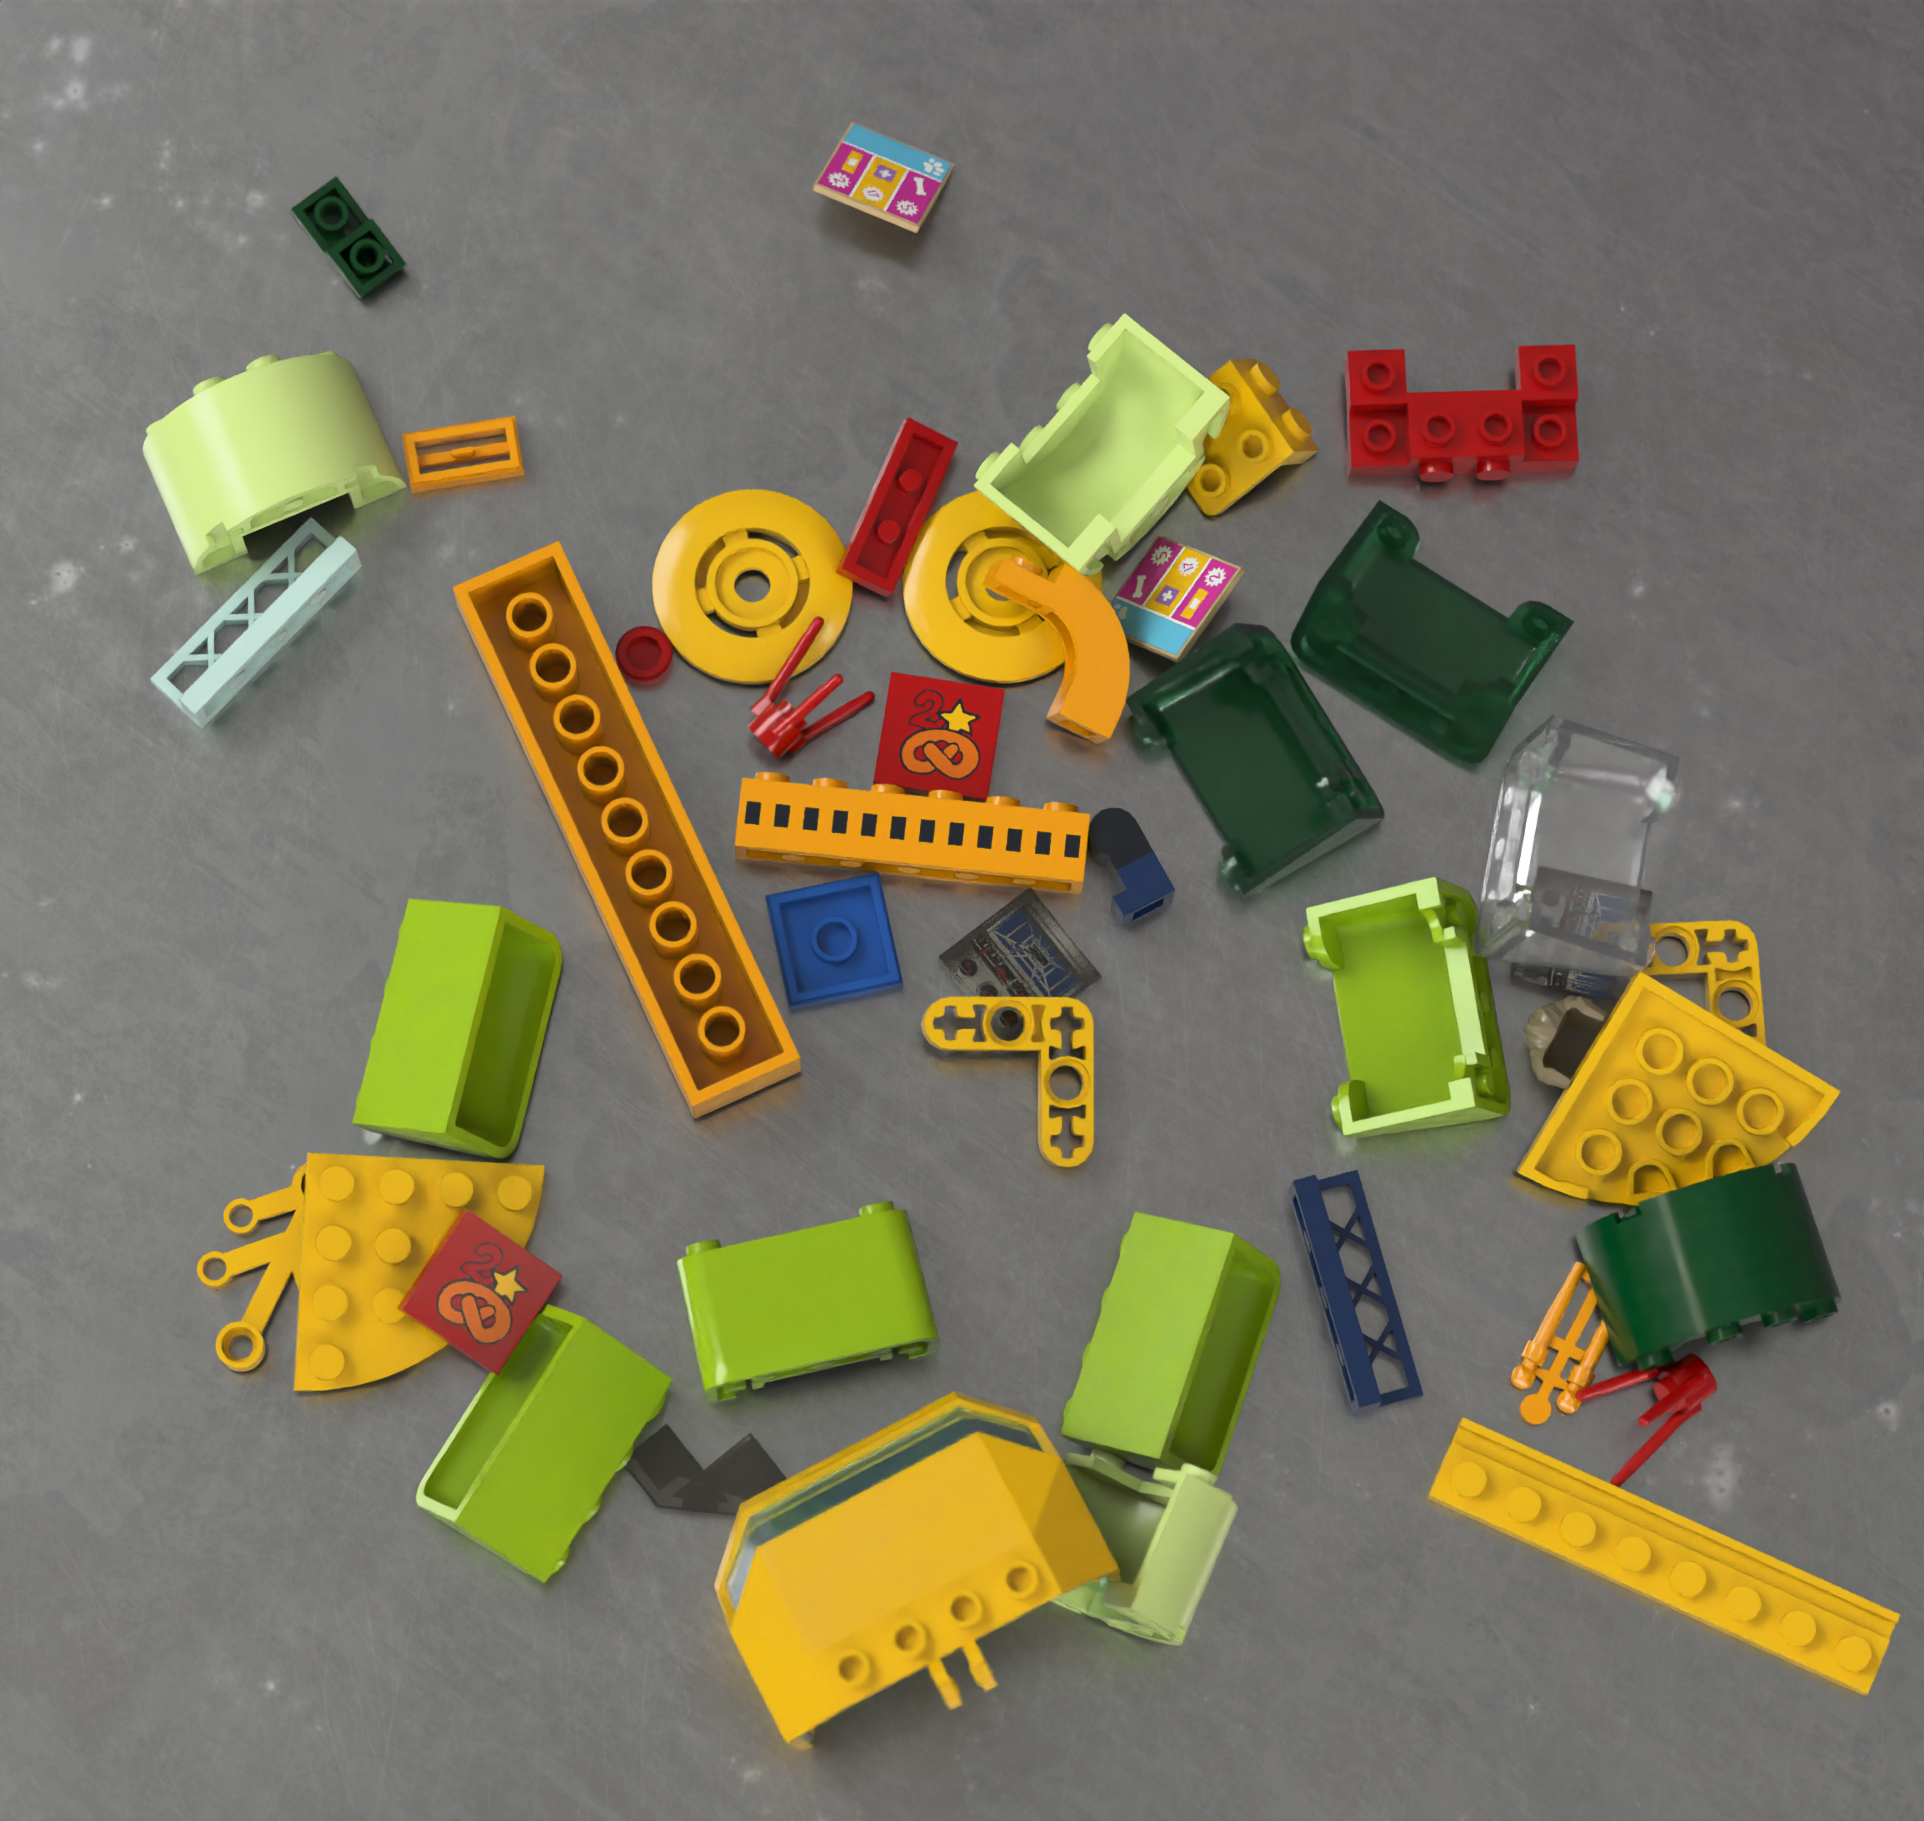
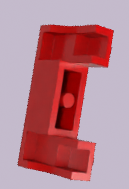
[1344,344,1579,482]

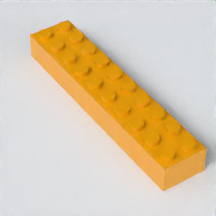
[453,541,801,1119]

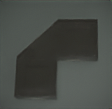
[625,1424,787,1517]

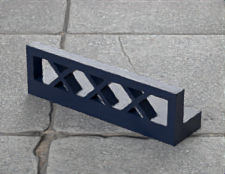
[1289,1170,1424,1416]

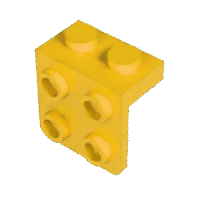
[1186,359,1319,516]

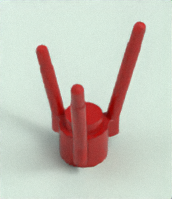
[747,616,875,760]
[1575,1353,1717,1487]

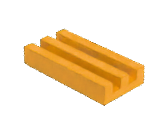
[402,416,525,493]

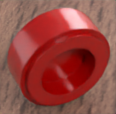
[615,626,673,687]

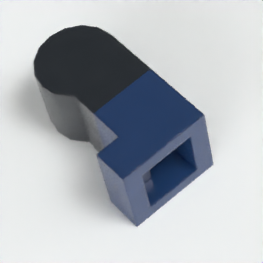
[1087,807,1175,928]

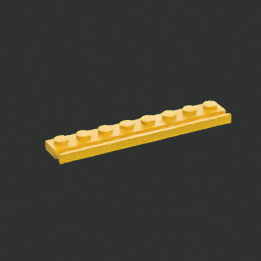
[1427,1417,1901,1696]

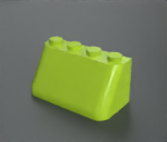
[352,899,562,1159]
[1060,1211,1281,1477]
[416,1304,673,1583]

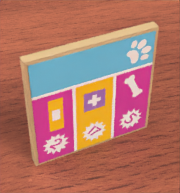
[812,122,955,233]
[1110,535,1245,664]

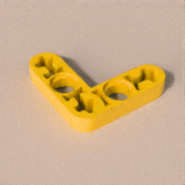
[1589,920,1766,1046]
[921,997,1094,1168]

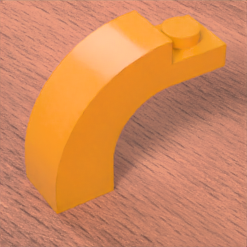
[982,556,1130,744]

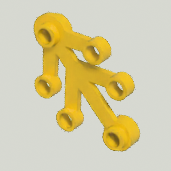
[197,1163,306,1372]

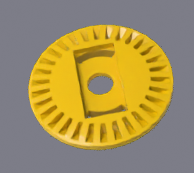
[652,489,853,685]
[902,491,1103,684]

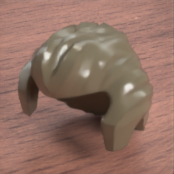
[1523,995,1609,1090]

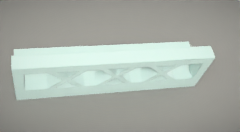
[150,517,362,729]

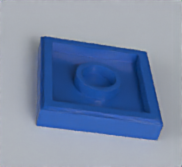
[765,872,903,1011]

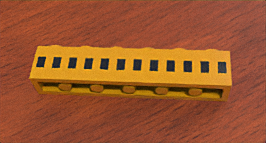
[735,772,1090,895]

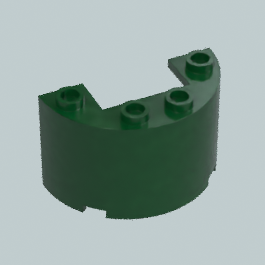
[1575,1163,1842,1371]

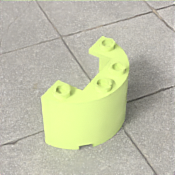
[974,313,1230,576]
[142,351,407,575]
[1050,1449,1238,1645]

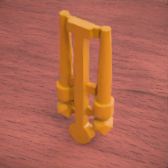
[1511,1262,1610,1426]

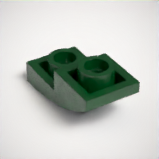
[290,176,406,298]

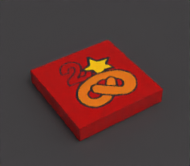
[873,672,1005,803]
[397,1209,563,1375]

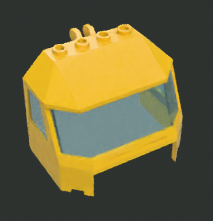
[714,1391,1121,1751]

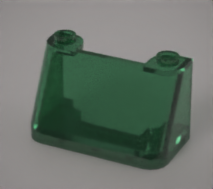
[1290,500,1574,764]
[1125,623,1385,895]

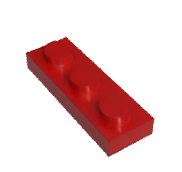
[836,417,958,598]

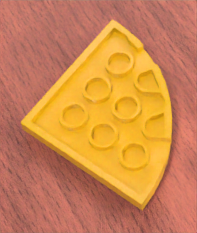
[1516,970,1841,1206]
[293,1153,545,1391]

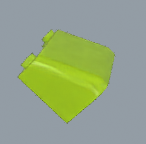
[1303,877,1511,1139]
[676,1201,939,1404]

